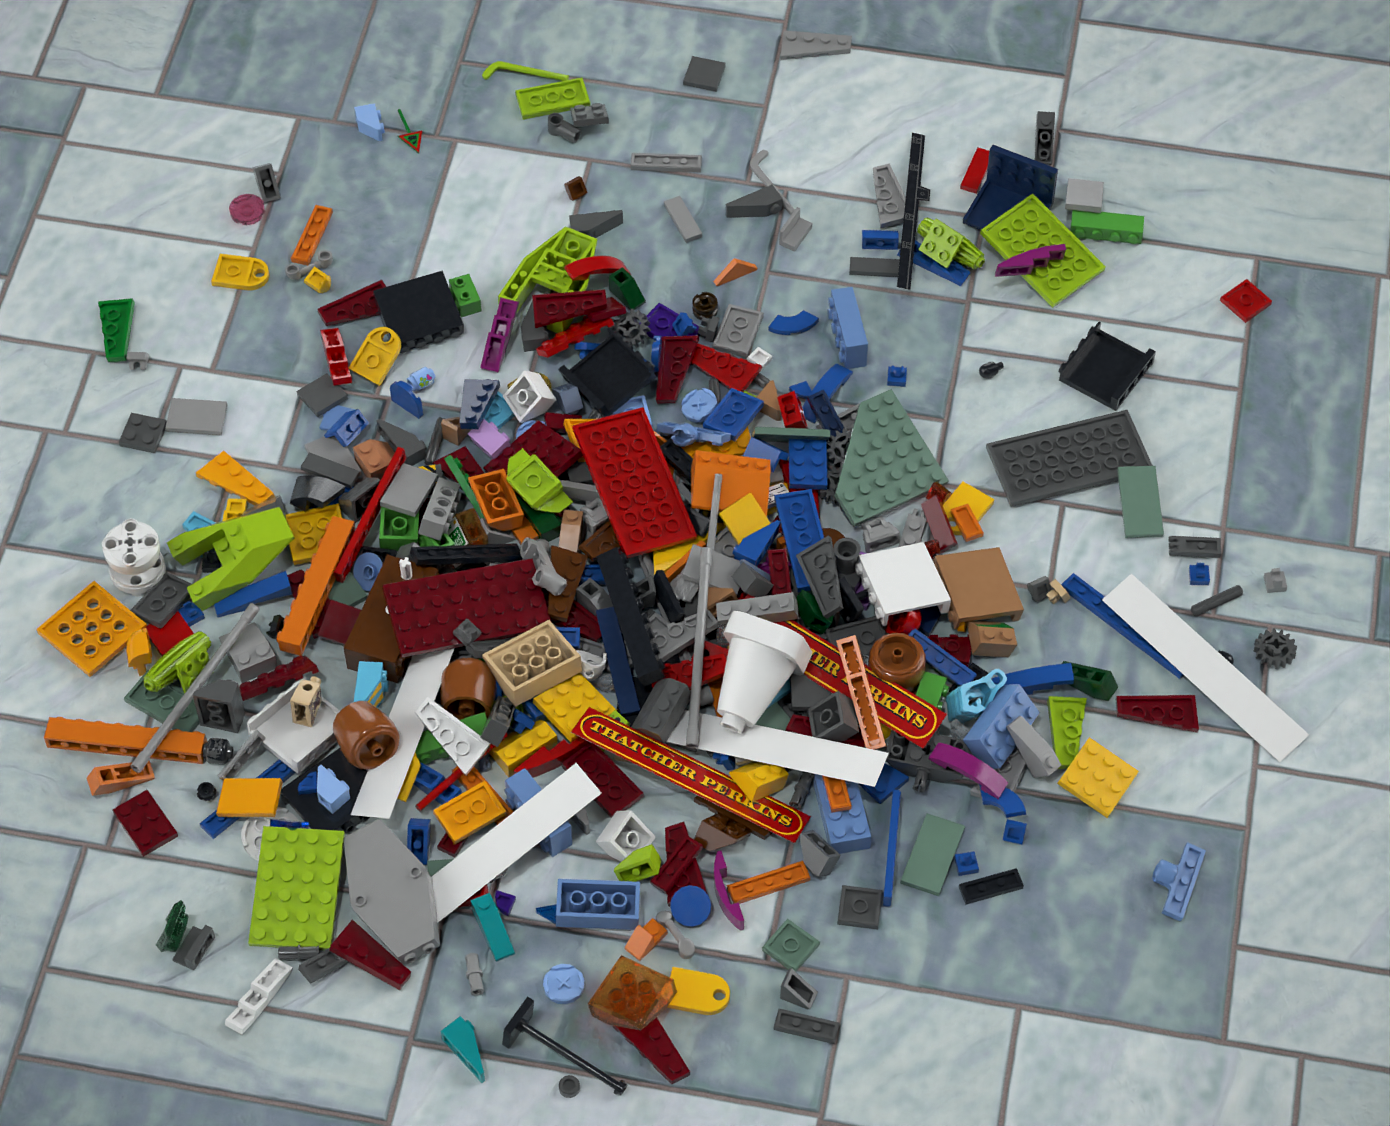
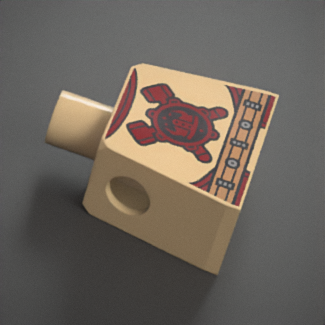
[290,677,322,727]

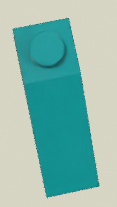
[471,893,515,962]
[441,1016,485,1083]

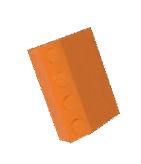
[691,450,770,517]

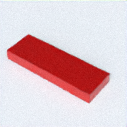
[960,147,989,194]

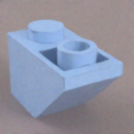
[354,103,385,141]
[317,765,350,814]

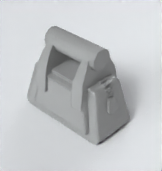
[580,498,610,535]
[861,517,900,553]

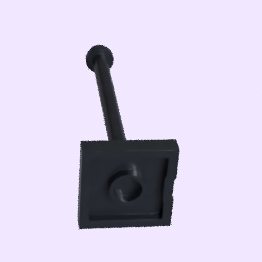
[838,553,943,624]
[502,996,627,1096]

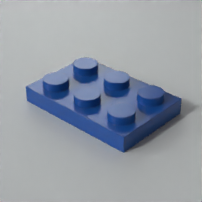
[703,388,764,441]
[788,439,827,490]

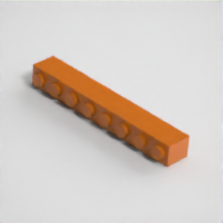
[276,516,356,656]
[44,717,207,764]

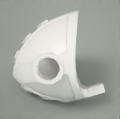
[576,650,607,682]

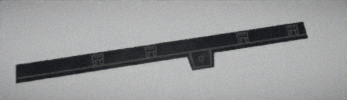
[897,132,930,290]

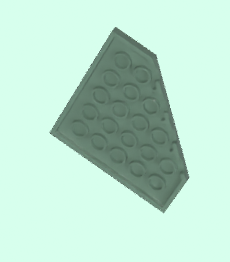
[834,389,949,527]

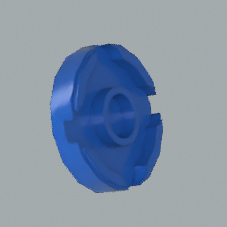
[651,335,662,372]
[670,885,711,927]

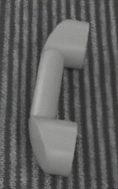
[285,250,333,280]
[656,910,695,959]

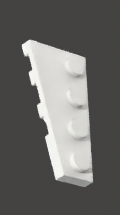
[415,697,491,776]

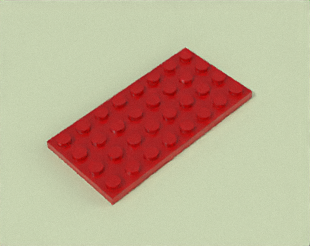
[572,407,697,558]

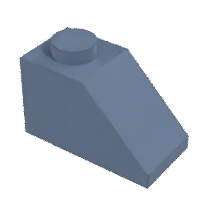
[551,383,583,415]

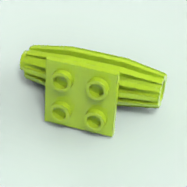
[917,217,985,269]
[143,631,214,694]

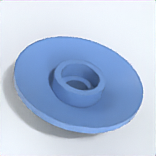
[353,553,383,591]

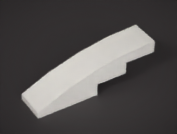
[225,958,293,1035]

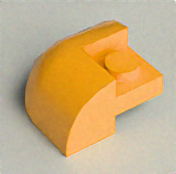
[126,628,152,676]

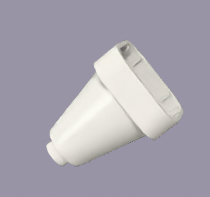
[717,611,813,733]

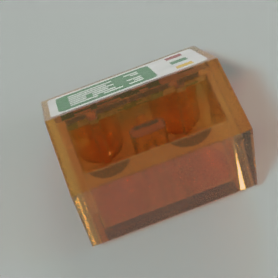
[447,508,489,546]

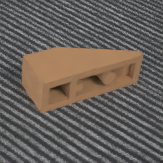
[558,510,583,553]

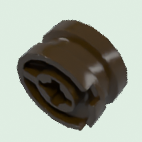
[692,292,718,320]

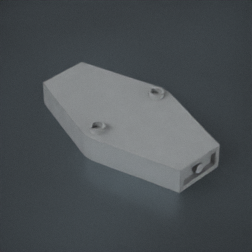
[344,819,440,965]

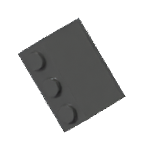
[631,678,691,744]
[193,679,245,733]

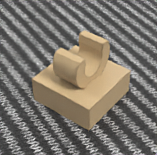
[1047,579,1071,604]

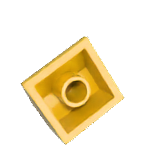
[729,762,789,802]

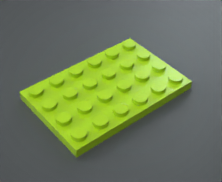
[980,193,1106,308]
[248,826,345,951]

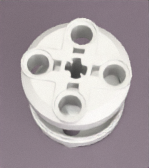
[102,518,166,597]

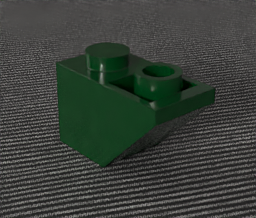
[608,267,646,310]
[796,589,834,634]

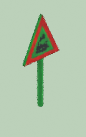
[398,109,422,153]

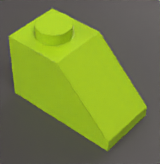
[613,844,662,882]

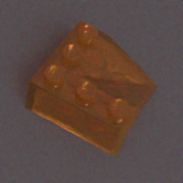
[588,955,677,1031]

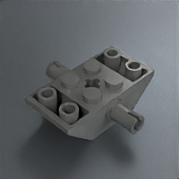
[886,723,969,792]

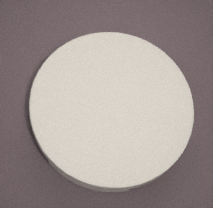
[241,807,302,861]

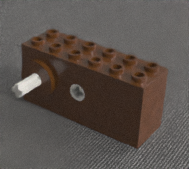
[344,555,439,683]

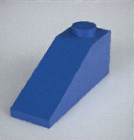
[732,520,781,567]

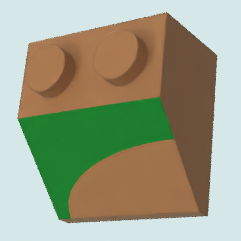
[966,621,1017,657]

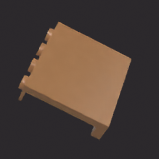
[933,547,1024,630]

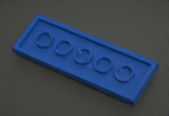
[774,489,824,592]

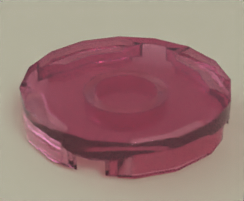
[229,194,265,225]

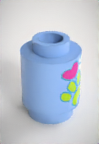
[407,367,435,391]

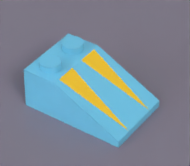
[354,661,389,708]

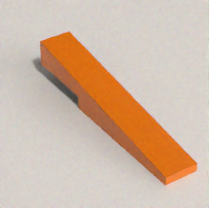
[836,635,887,750]

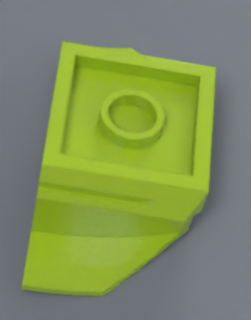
[506,448,573,513]

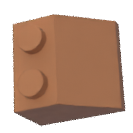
[353,439,395,481]

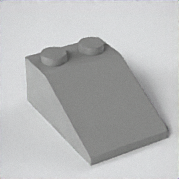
[219,622,277,683]

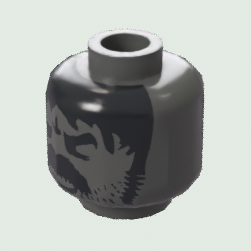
[203,738,233,765]

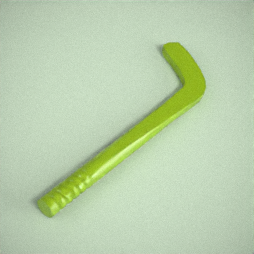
[482,61,569,81]

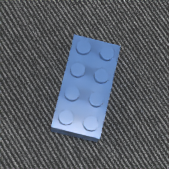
[827,287,868,369]
[963,684,1040,769]
[504,768,572,857]
[814,774,871,854]
[556,879,640,930]

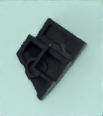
[290,475,345,512]

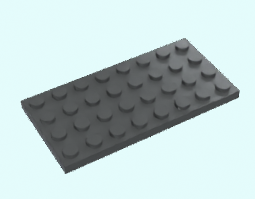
[986,410,1153,507]

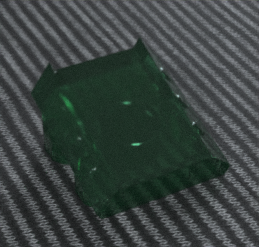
[156,900,188,952]

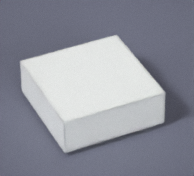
[747,347,772,371]

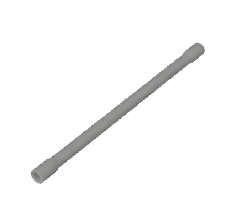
[686,547,712,748]
[130,603,260,773]

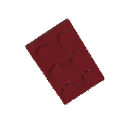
[112,790,178,857]

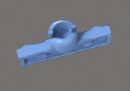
[656,422,731,447]
[1152,842,1206,921]

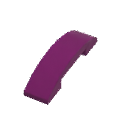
[928,742,1008,799]
[714,850,744,931]

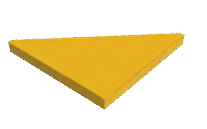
[653,522,726,575]

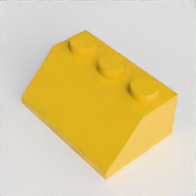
[489,720,558,777]

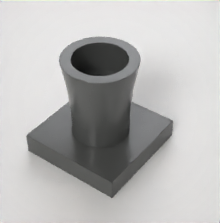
[833,538,862,592]

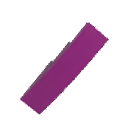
[995,244,1066,277]
[480,297,519,372]

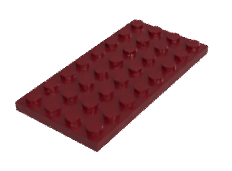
[382,558,551,658]

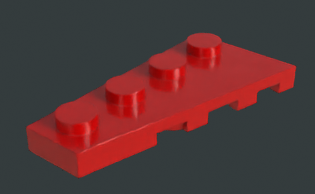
[536,316,614,358]
[691,343,763,392]

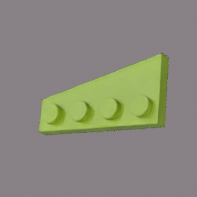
[1047,696,1087,769]

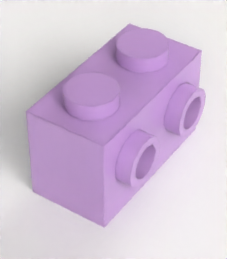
[468,419,511,459]

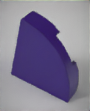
[495,890,516,917]

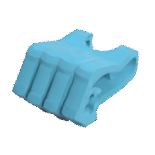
[946,669,1007,724]

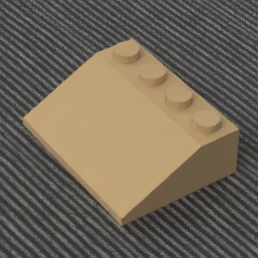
[482,620,582,707]

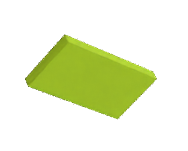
[515,77,590,120]

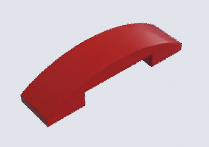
[564,256,631,281]

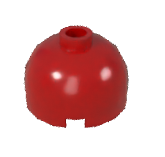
[885,609,921,635]

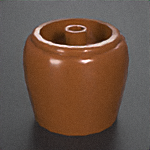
[868,633,926,693]
[440,658,497,720]
[333,701,400,769]

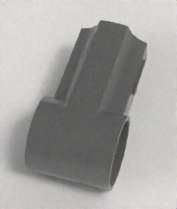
[548,113,581,143]

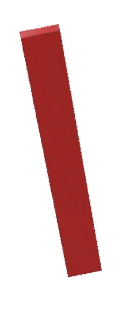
[334,447,406,583]

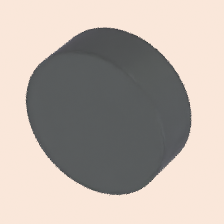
[559,1075,580,1098]

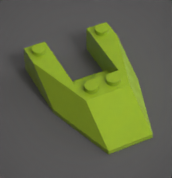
[498,226,597,333]
[166,507,295,611]

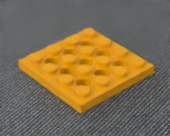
[36,581,147,677]

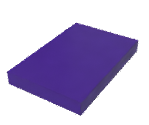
[639,303,701,339]

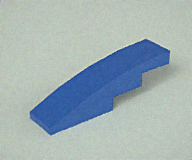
[991,663,1074,695]
[414,762,462,805]

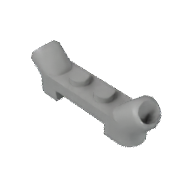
[520,537,567,596]

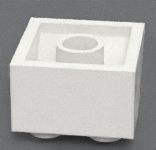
[503,371,556,423]
[596,810,656,862]

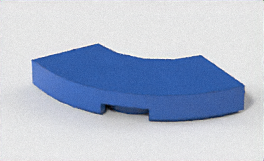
[768,310,819,335]
[979,784,1026,818]

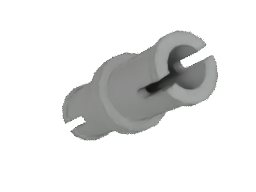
[465,953,484,996]

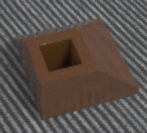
[694,813,751,851]

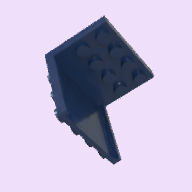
[963,145,1058,230]

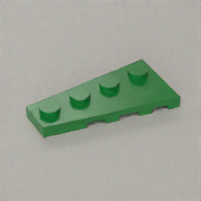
[98,298,135,362]
[444,455,484,519]

